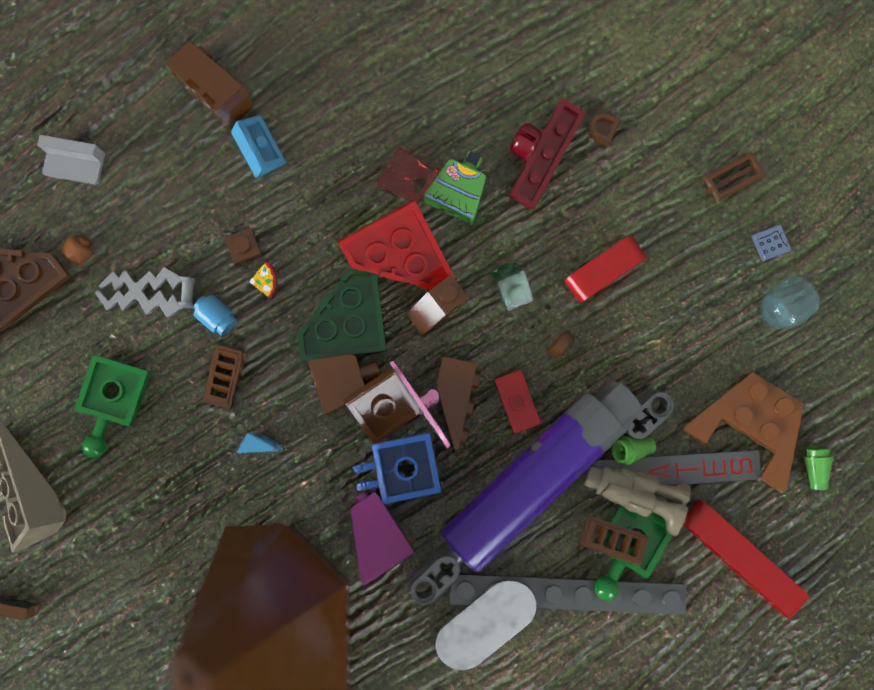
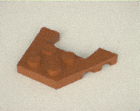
[682,373,804,493]

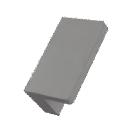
[37,135,105,185]

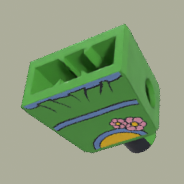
[424,152,486,225]

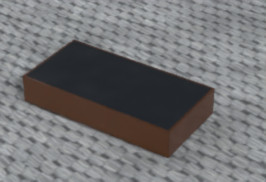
[0,596,40,620]

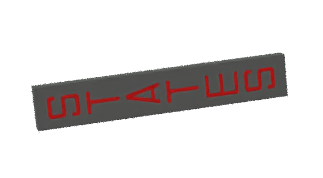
[585,450,761,491]

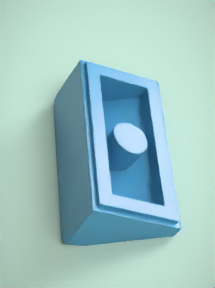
[231,115,286,178]
[237,432,284,453]

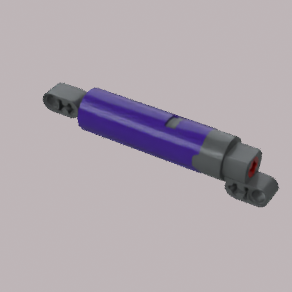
[408,380,674,605]

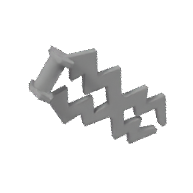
[96,267,196,319]

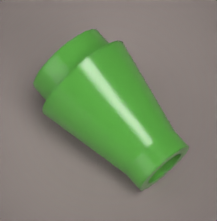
[612,436,656,465]
[802,446,834,490]

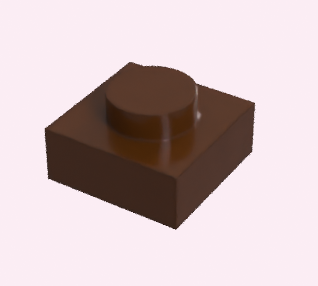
[224,228,262,265]

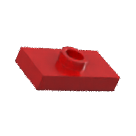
[494,370,541,434]

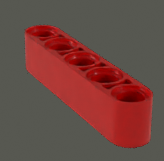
[683,499,810,620]

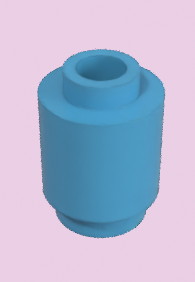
[193,295,237,336]

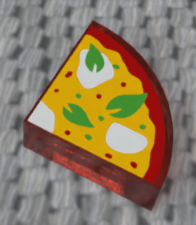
[249,260,278,301]

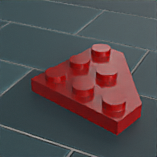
[337,199,454,290]

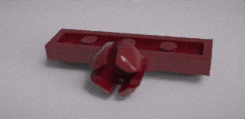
[508,98,586,210]

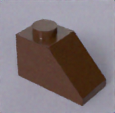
[406,275,469,336]

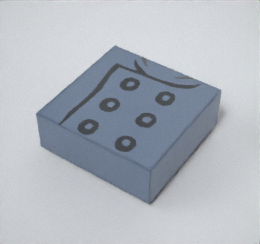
[751,224,791,262]

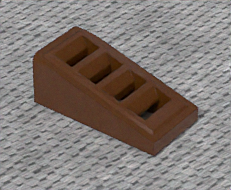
[203,345,248,409]
[579,516,649,565]

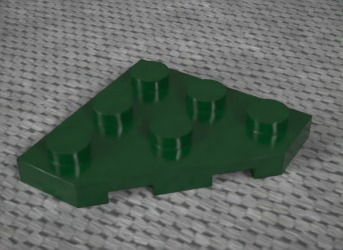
[297,269,387,362]

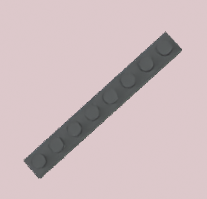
[450,573,686,615]

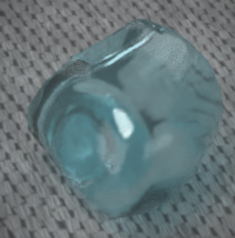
[760,276,821,329]

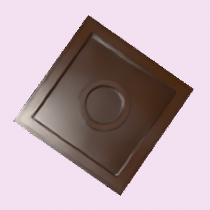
[343,367,422,444]

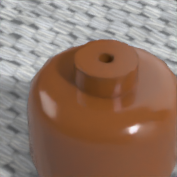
[61,235,93,265]

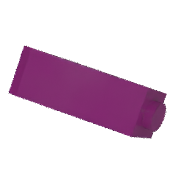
[350,490,415,585]

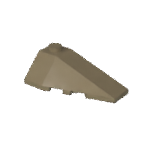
[0,422,66,553]

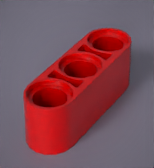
[564,235,647,304]

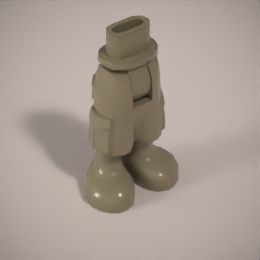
[584,465,691,536]

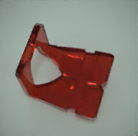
[377,147,440,205]

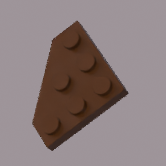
[0,248,72,330]

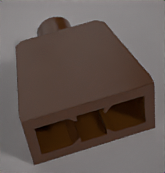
[308,354,380,415]

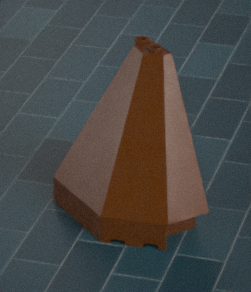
[173,525,351,690]

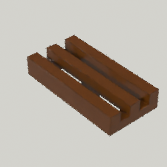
[701,152,766,204]

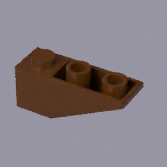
[436,356,481,450]

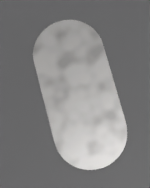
[436,581,536,670]

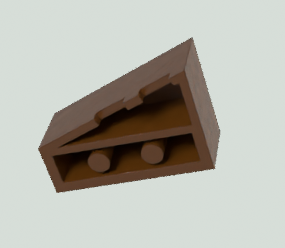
[165,41,254,130]

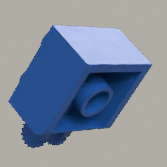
[353,433,441,504]

